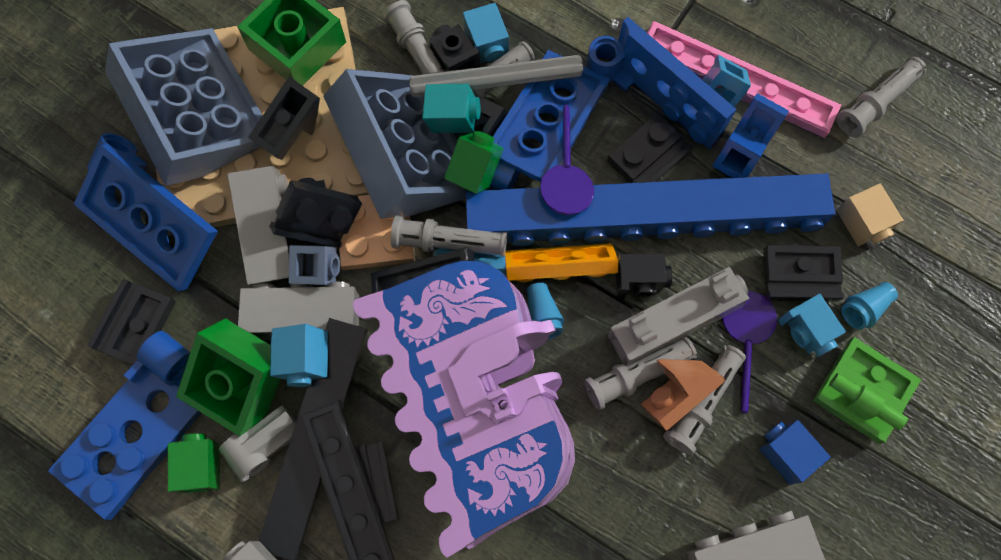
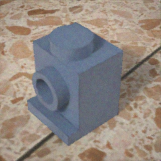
[289,245,340,285]

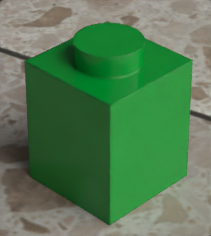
[444,131,504,194]
[168,433,220,494]

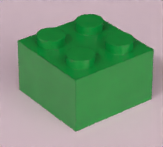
[237,0,346,86]
[176,318,280,436]

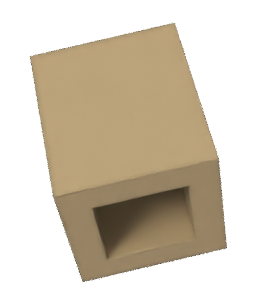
[836,183,904,246]

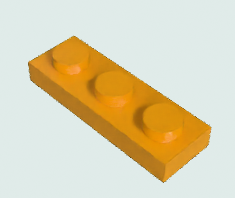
[505,243,618,282]

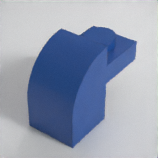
[712,93,789,178]

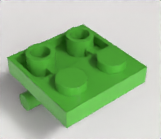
[812,337,921,444]

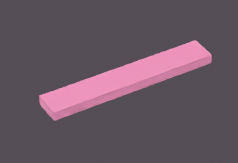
[647,21,841,138]

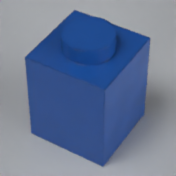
[758,420,831,485]

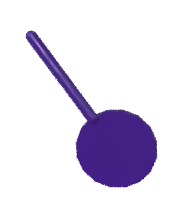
[540,105,594,215]
[722,291,777,414]

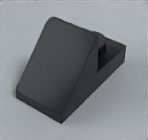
[248,77,320,160]

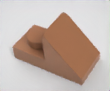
[641,359,725,431]

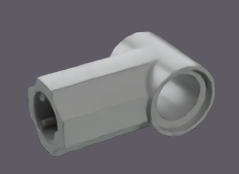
[218,405,296,482]

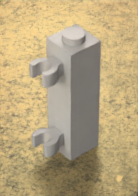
[608,266,749,366]

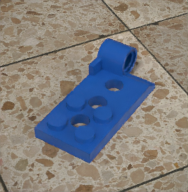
[586,17,737,150]
[489,50,610,190]
[74,133,218,292]
[48,331,202,520]

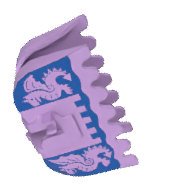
[353,261,575,558]

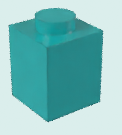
[423,83,481,133]

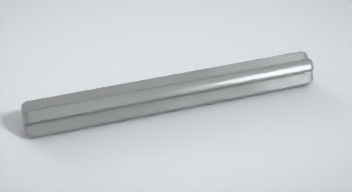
[409,55,583,98]

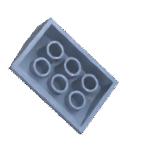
[105,28,263,186]
[323,69,469,219]

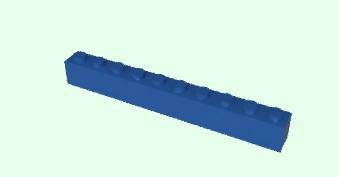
[466,173,835,246]

